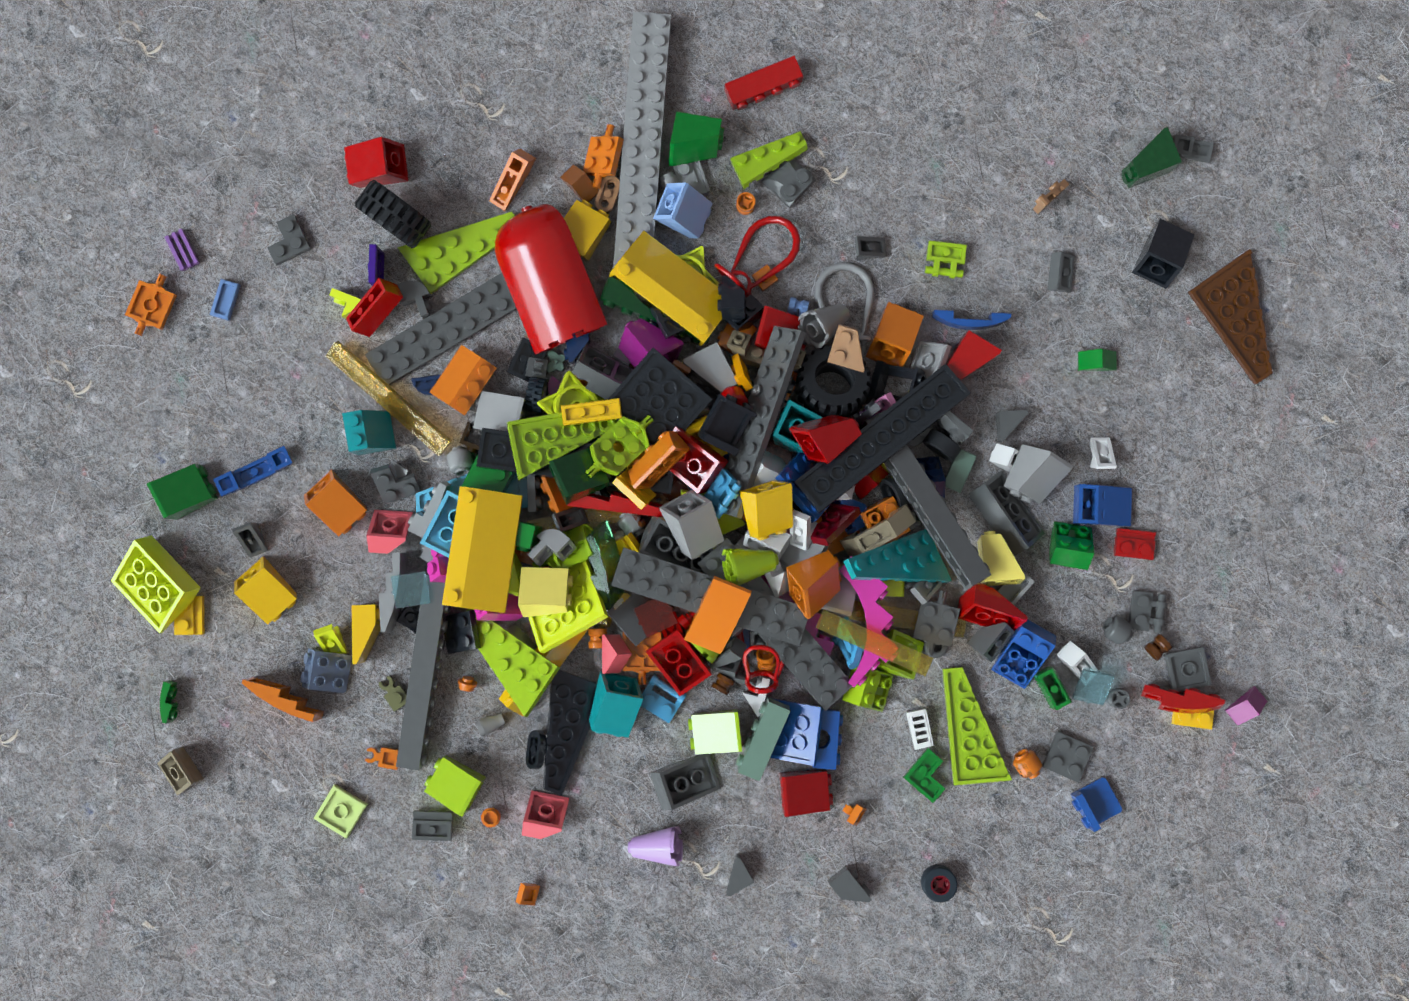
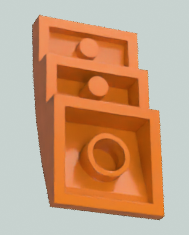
[684,576,752,654]
[242,677,324,722]

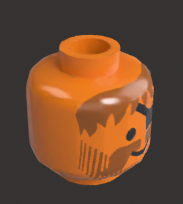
[1013,749,1042,779]

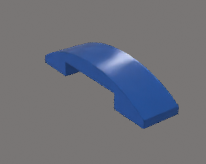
[932,310,1011,330]
[213,446,293,497]

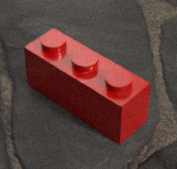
[346,278,403,337]

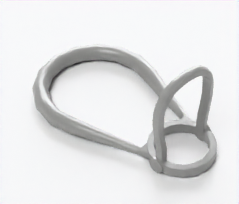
[814,262,874,355]

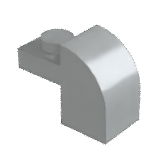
[528,529,577,567]

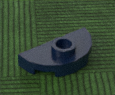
[411,375,440,396]

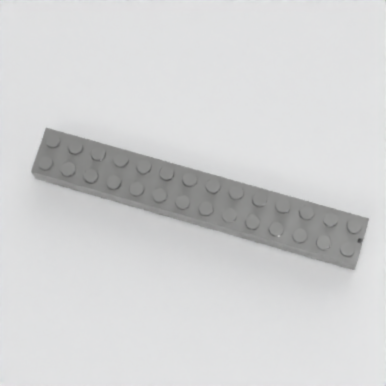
[613,12,671,279]

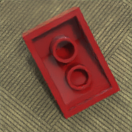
[670,426,729,494]
[958,583,1028,631]
[646,629,712,696]

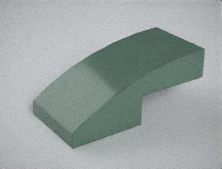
[945,449,976,493]

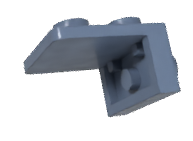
[300,648,352,693]

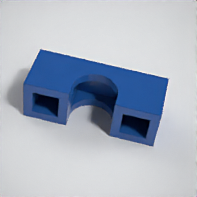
[812,709,843,770]

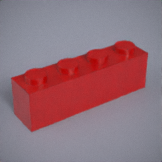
[724,55,803,110]

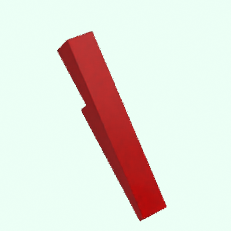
[567,491,664,518]

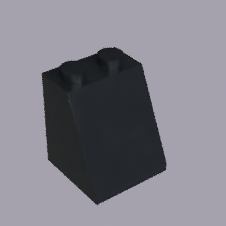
[1132,218,1195,289]

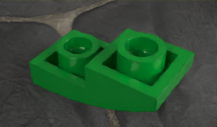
[160,681,179,723]

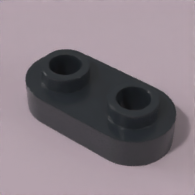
[526,730,547,769]

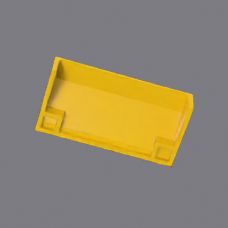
[609,231,722,346]
[442,486,523,613]

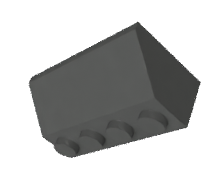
[968,470,1045,556]
[638,516,713,574]

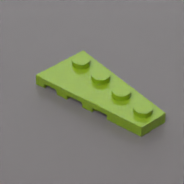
[730,131,808,189]

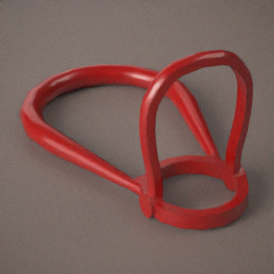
[714,216,801,298]

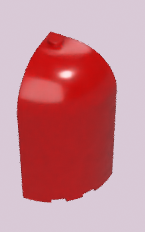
[495,204,608,355]

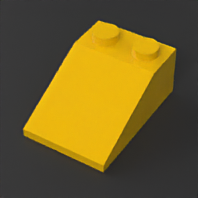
[352,604,381,664]

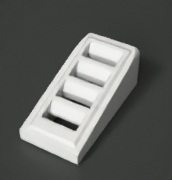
[906,708,934,750]

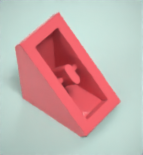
[602,634,632,674]

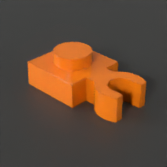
[365,747,399,770]

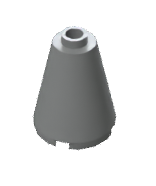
[798,304,850,348]

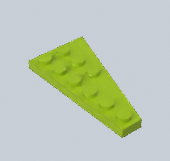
[397,212,515,294]
[507,412,618,481]
[467,609,560,717]
[942,667,1012,785]

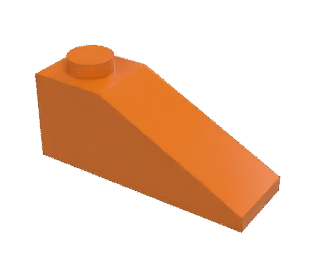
[489,148,536,211]

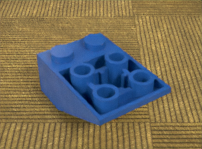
[1073,484,1132,526]
[991,620,1056,689]

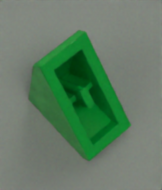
[1078,349,1117,371]

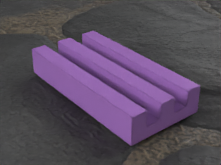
[165,228,200,271]

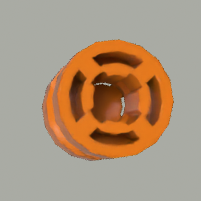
[736,192,756,215]
[588,628,607,648]
[756,650,776,672]

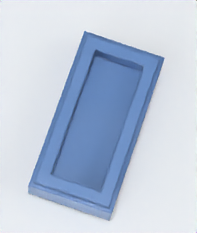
[210,279,241,321]

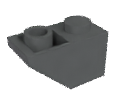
[828,866,872,902]

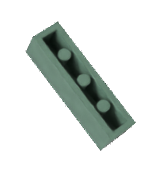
[736,697,791,781]

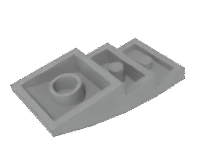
[379,552,407,632]

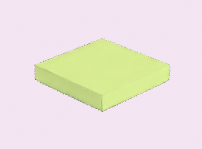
[313,784,368,839]

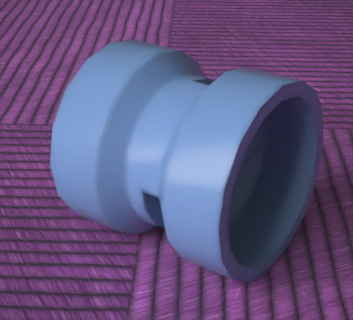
[787,297,809,317]

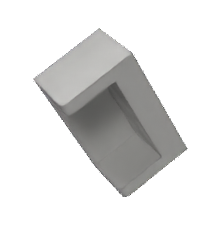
[997,572,1035,605]

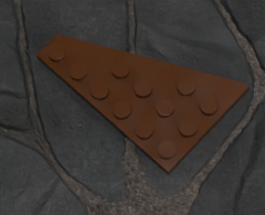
[1187,249,1273,385]

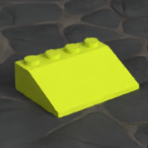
[111,535,201,633]

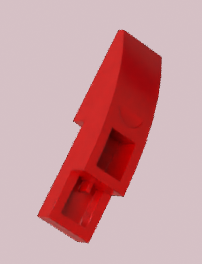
[1141,684,1225,714]

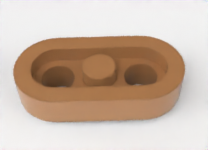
[595,176,620,213]

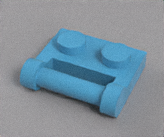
[832,617,864,669]
[641,674,687,723]

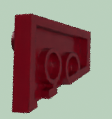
[811,503,861,546]

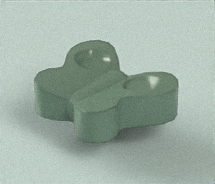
[546,350,565,373]

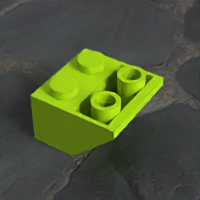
[842,667,894,712]

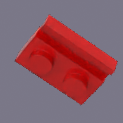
[1113,528,1156,560]

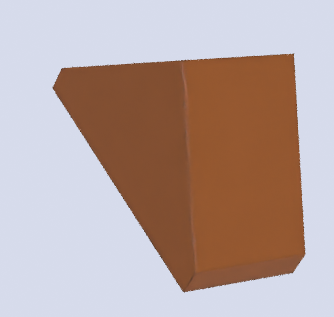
[560,164,599,202]

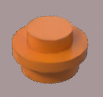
[458,676,477,692]
[481,807,501,827]

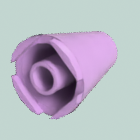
[628,826,683,866]

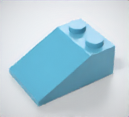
[420,490,458,558]

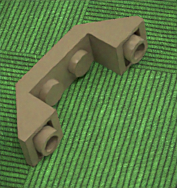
[727,330,806,371]
[839,504,916,557]

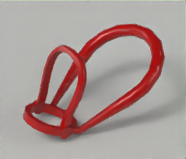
[736,631,784,694]

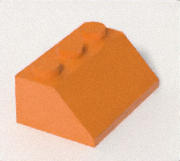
[429,345,497,416]
[628,431,690,489]

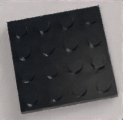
[608,347,712,446]

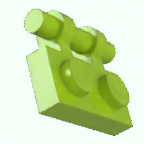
[924,240,967,279]

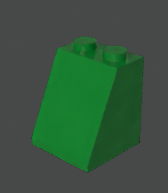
[669,112,725,166]
[146,464,218,520]

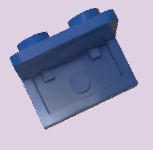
[1070,777,1122,832]

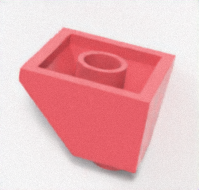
[366,509,413,554]
[522,790,569,839]

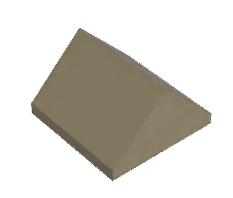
[157,747,204,796]

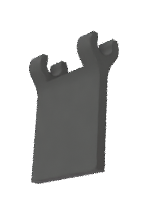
[604,590,664,646]

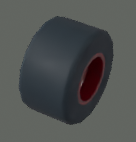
[921,864,958,903]

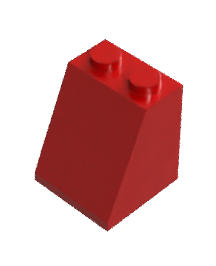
[344,136,409,188]
[754,305,806,351]
[946,330,1002,381]
[789,415,862,464]
[780,769,833,817]

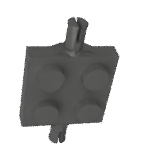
[913,590,960,656]

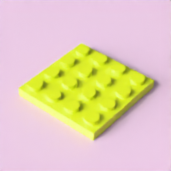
[528,560,608,654]

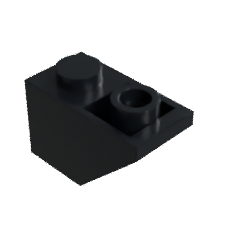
[717,276,746,319]
[724,294,764,331]

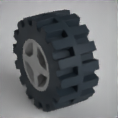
[525,377,548,413]

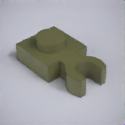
[378,676,407,712]

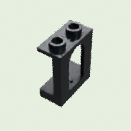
[867,360,926,402]

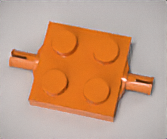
[583,124,624,189]
[125,274,177,336]
[623,632,661,685]

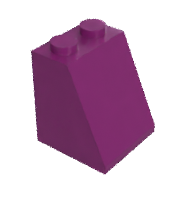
[618,318,684,367]

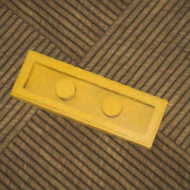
[561,398,622,426]

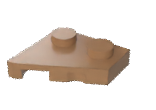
[1033,179,1069,214]
[827,324,865,372]

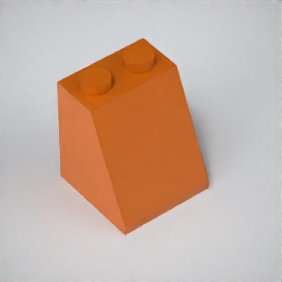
[866,302,924,367]
[304,469,367,537]
[786,550,841,620]

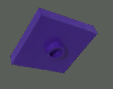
[368,244,385,286]

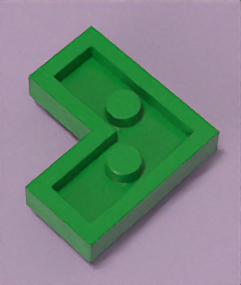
[903,748,945,803]

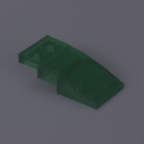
[586,520,624,611]

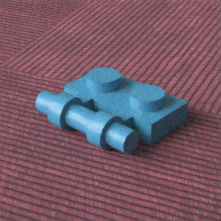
[704,469,742,519]

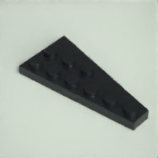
[543,669,597,796]

